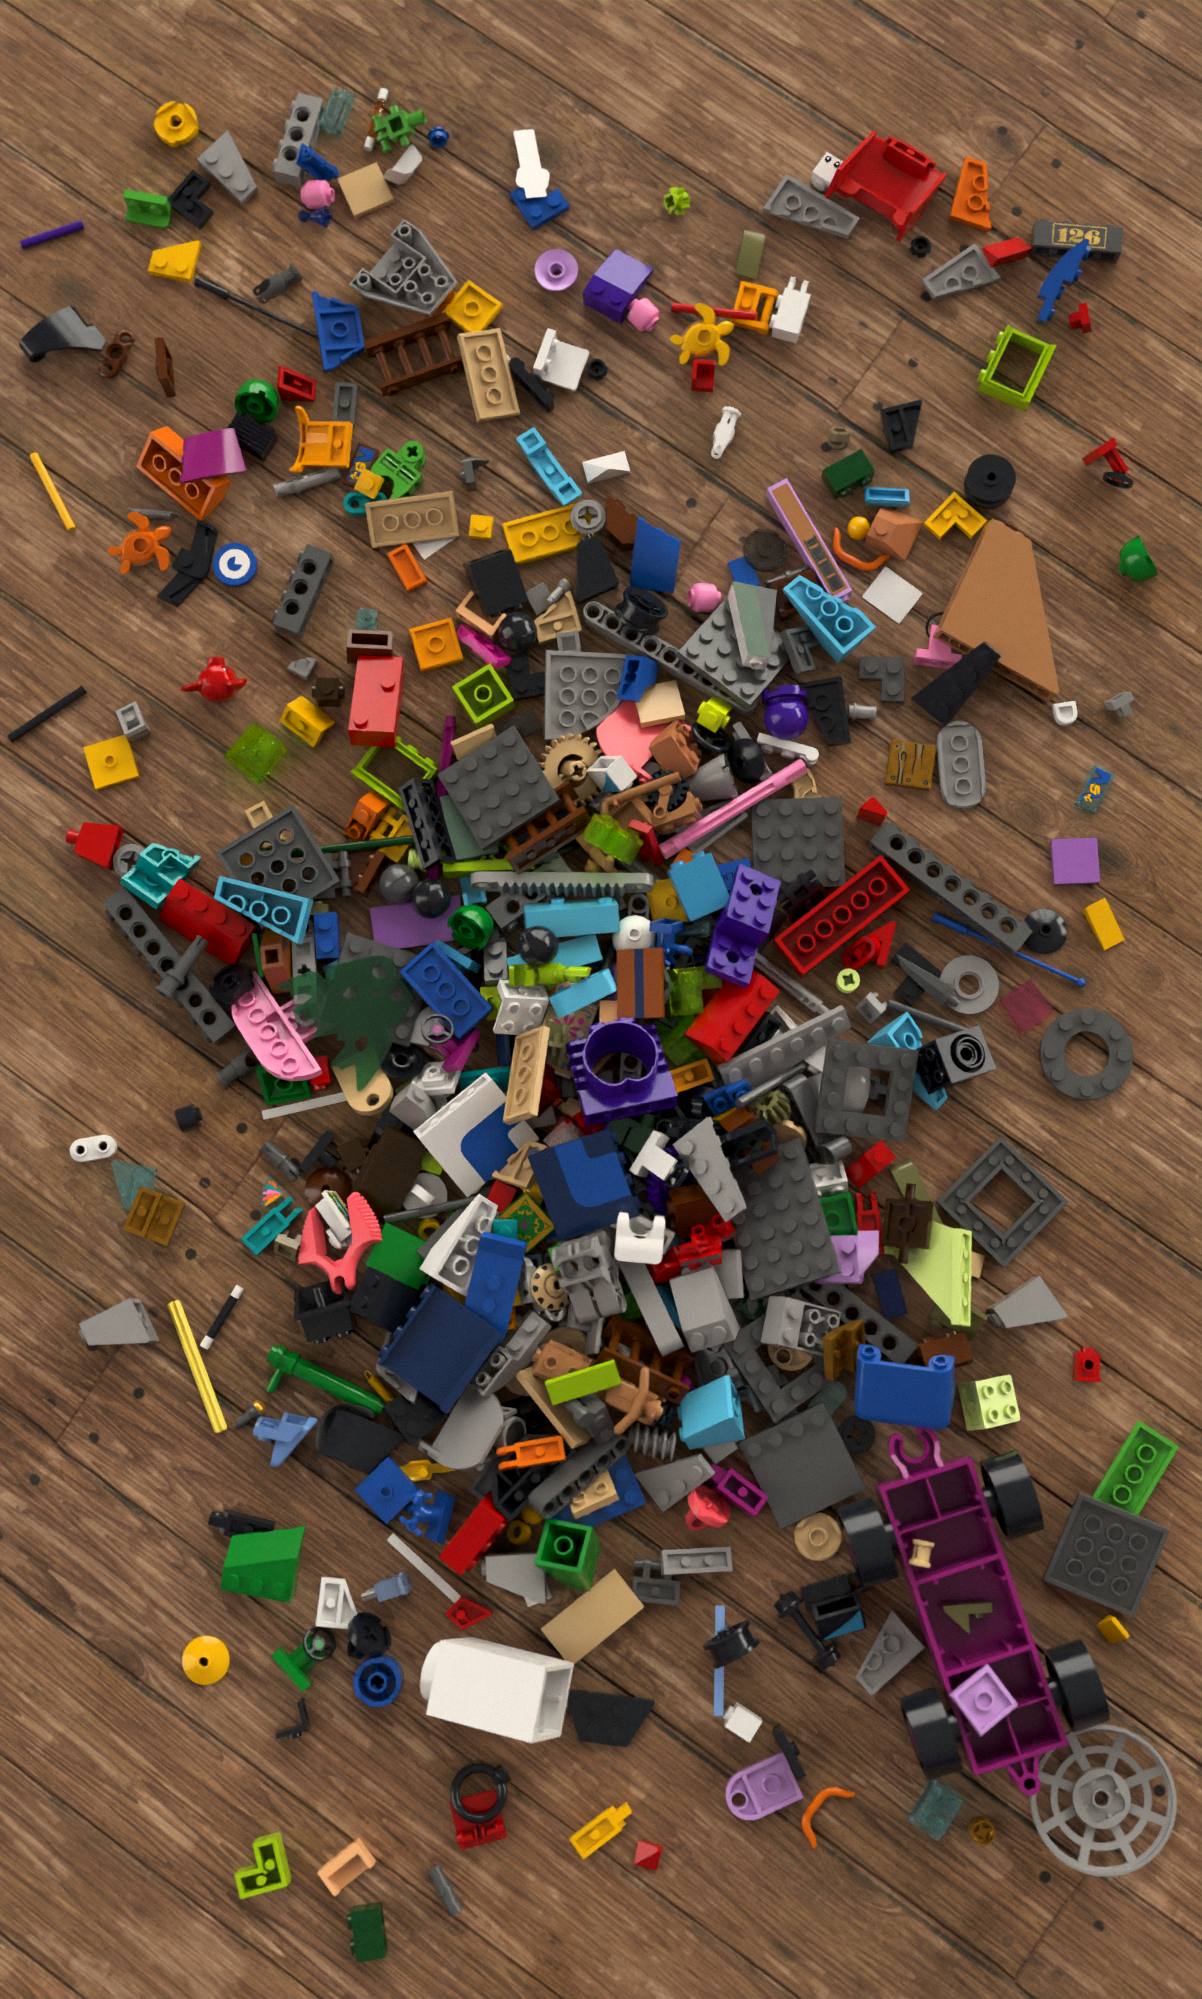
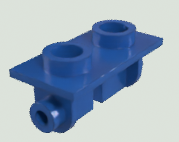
[296,143,340,183]

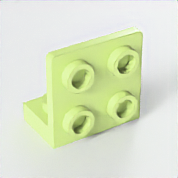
[958,1374,1020,1431]

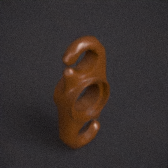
[98,330,135,379]

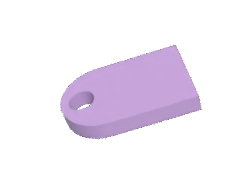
[725,1751,804,1820]

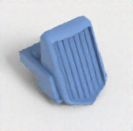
[253,1412,318,1467]

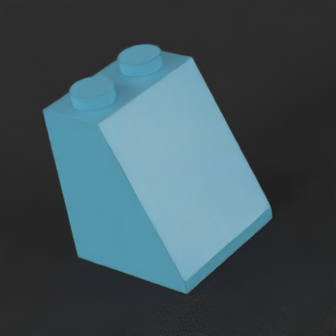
[677,1375,745,1450]

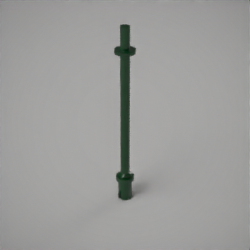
[261,832,440,864]

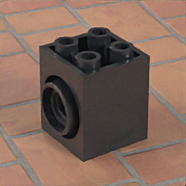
[915,1025,996,1095]

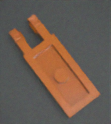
[496,1435,566,1470]

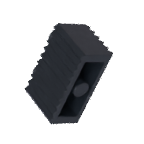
[227,412,278,461]

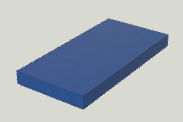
[399,941,494,1040]

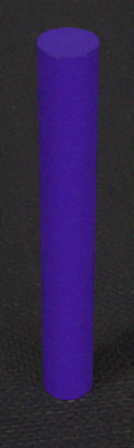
[20,220,85,249]

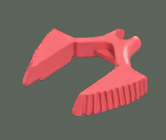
[298,1192,382,1294]

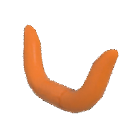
[832,527,890,571]
[802,1787,856,1849]

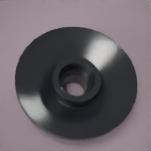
[728,738,766,783]
[1024,909,1067,954]
[378,1043,424,1080]

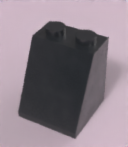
[463,549,529,618]
[347,1266,422,1335]

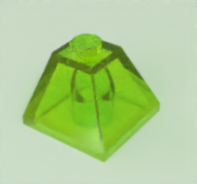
[224,722,287,784]

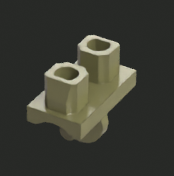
[545,1020,570,1066]

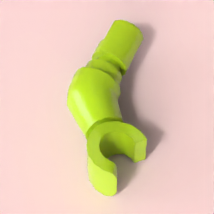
[509,963,591,987]

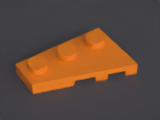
[948,156,991,232]

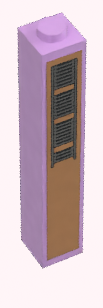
[766,478,852,604]

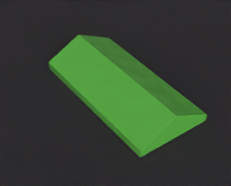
[1092,1420,1179,1515]

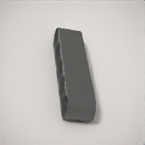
[528,1433,630,1519]

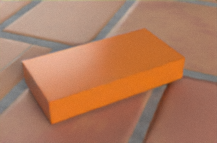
[387,544,427,593]

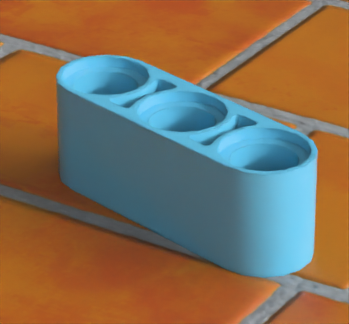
[548,968,617,1018]

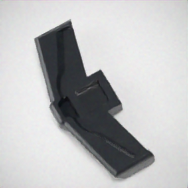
[157,519,218,607]

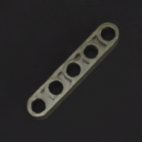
[888,1158,943,1225]

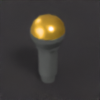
[233,1400,265,1429]

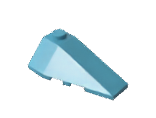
[867,1011,948,1110]

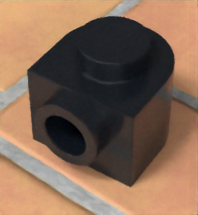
[175,1104,203,1133]

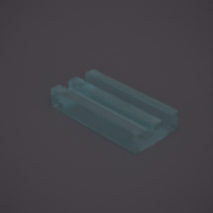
[320,87,355,135]

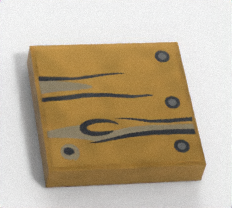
[885,739,936,791]

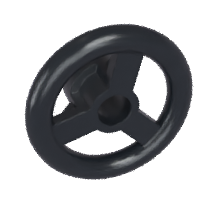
[691,722,731,754]

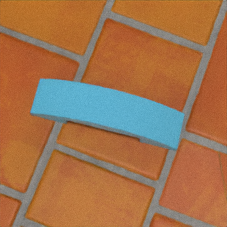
[516,427,583,507]

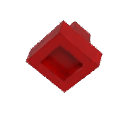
[1068,302,1092,334]

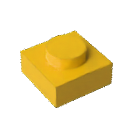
[354,468,384,499]
[469,515,494,541]

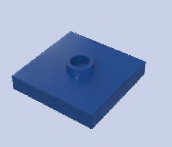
[354,1456,420,1524]

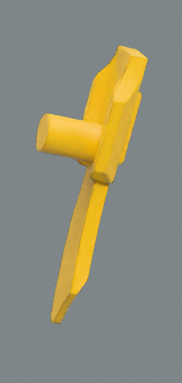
[400,1459,455,1482]

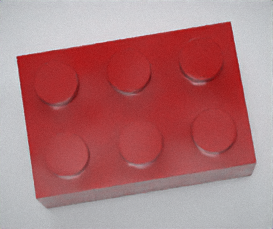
[438,1490,509,1575]

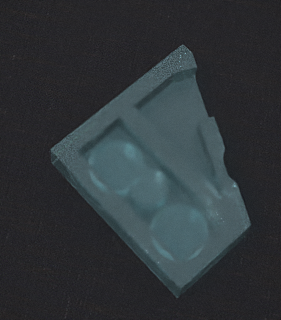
[112,1160,157,1211]

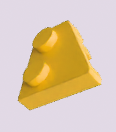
[148,240,201,283]

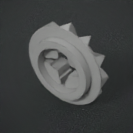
[570,500,606,534]
[113,844,144,877]

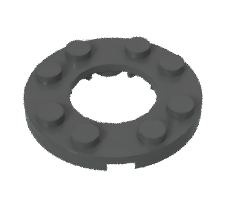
[1039,1008,1133,1101]

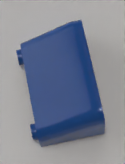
[855,1344,955,1430]

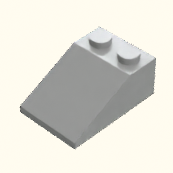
[669,1266,740,1352]

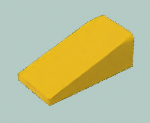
[1082,898,1125,951]

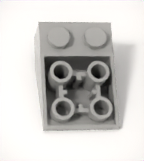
[761,1296,841,1357]

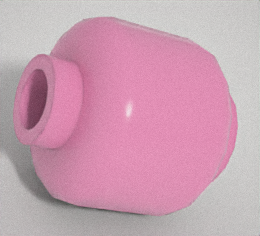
[301,180,335,210]
[627,298,660,332]
[687,583,721,613]

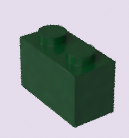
[821,449,875,500]
[347,1902,388,1962]

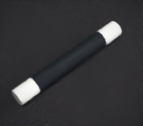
[200,1284,244,1350]

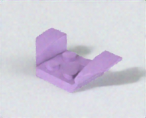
[815,1231,879,1284]

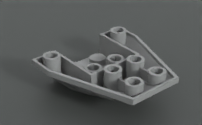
[349,219,458,316]

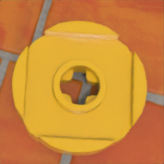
[154,101,199,148]

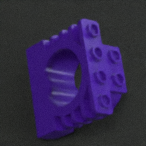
[566,1017,677,1126]

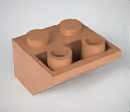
[648,719,702,779]

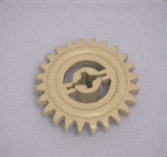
[538,733,602,808]

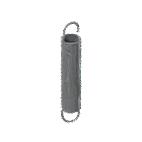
[124,508,180,521]

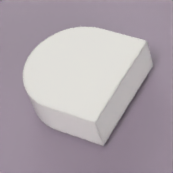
[1052,701,1077,726]

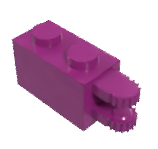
[708,1464,768,1518]

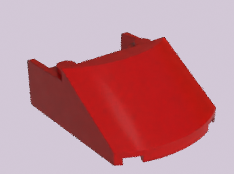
[825,131,947,242]

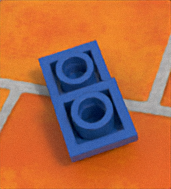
[703,1080,757,1117]

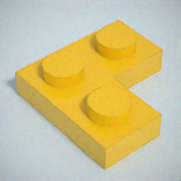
[923,492,987,540]

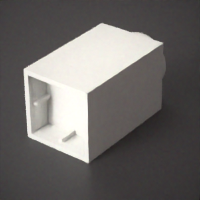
[420,1637,574,1743]

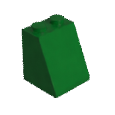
[365,1223,431,1291]
[534,1518,601,1591]

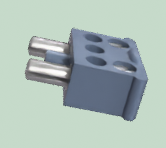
[361,1571,413,1602]

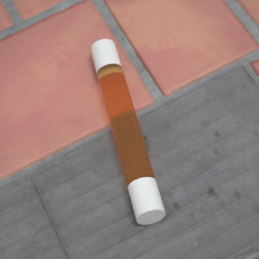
[364,88,388,151]

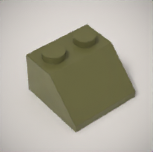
[927,1303,988,1341]

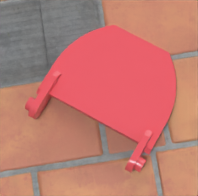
[596,701,694,785]

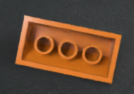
[136,426,232,521]

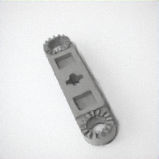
[292,920,318,1028]

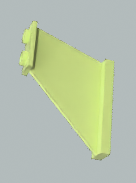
[883,1218,972,1326]

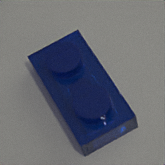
[872,1268,908,1319]

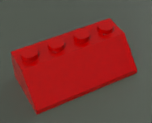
[159,878,259,966]
[684,971,780,1064]

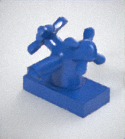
[649,918,693,967]
[399,1490,456,1544]

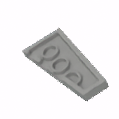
[763,174,860,239]
[673,1117,747,1222]

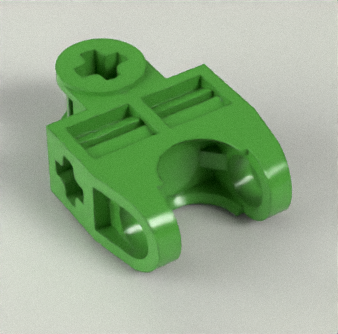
[370,441,426,499]

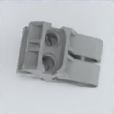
[552,1231,627,1323]

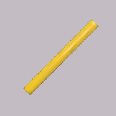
[29,453,76,532]

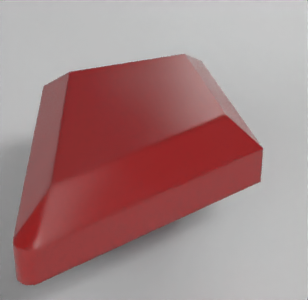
[445,1596,493,1631]

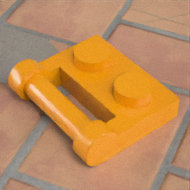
[730,281,779,335]

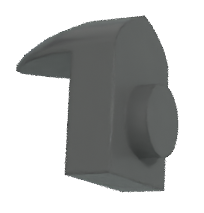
[460,456,489,492]

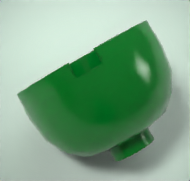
[234,379,280,423]
[1117,536,1159,582]
[447,904,494,950]

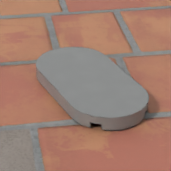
[936,720,986,810]

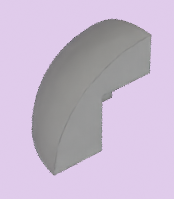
[808,1067,870,1113]

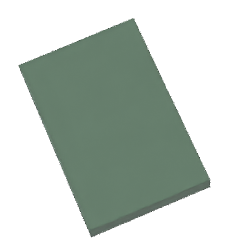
[440,795,499,862]

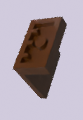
[334,838,388,898]

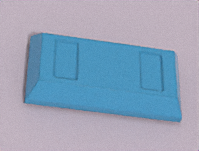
[865,487,910,507]

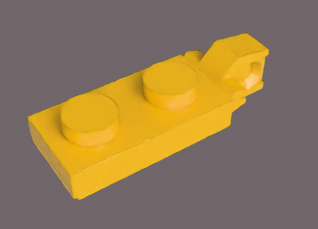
[569,1802,632,1859]

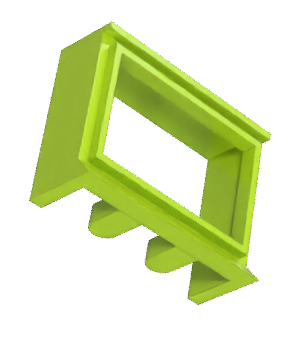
[977,325,1057,411]
[350,735,439,816]

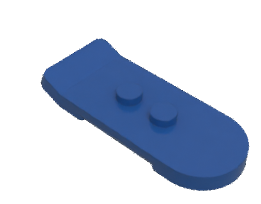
[465,1232,527,1348]

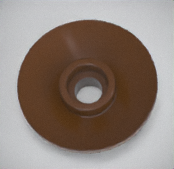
[305,1167,351,1208]

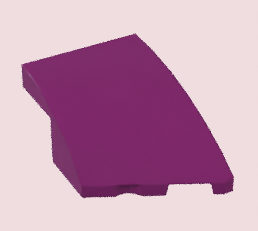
[179,428,247,484]

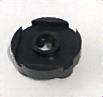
[209,963,255,1006]

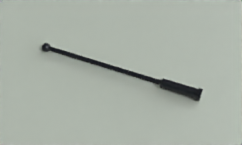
[194,276,318,339]

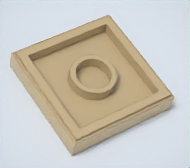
[337,162,394,219]
[635,680,685,728]

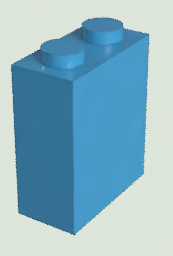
[666,851,729,922]

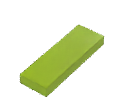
[545,1359,622,1405]

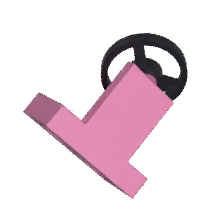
[913,612,962,669]

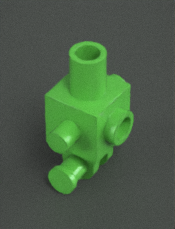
[371,105,427,153]

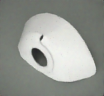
[383,145,422,185]

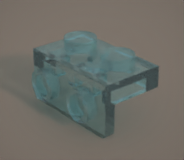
[907,1779,964,1842]

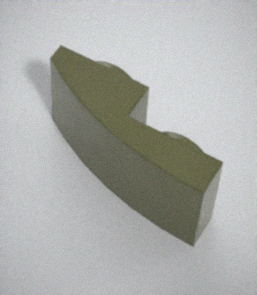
[734,230,765,279]

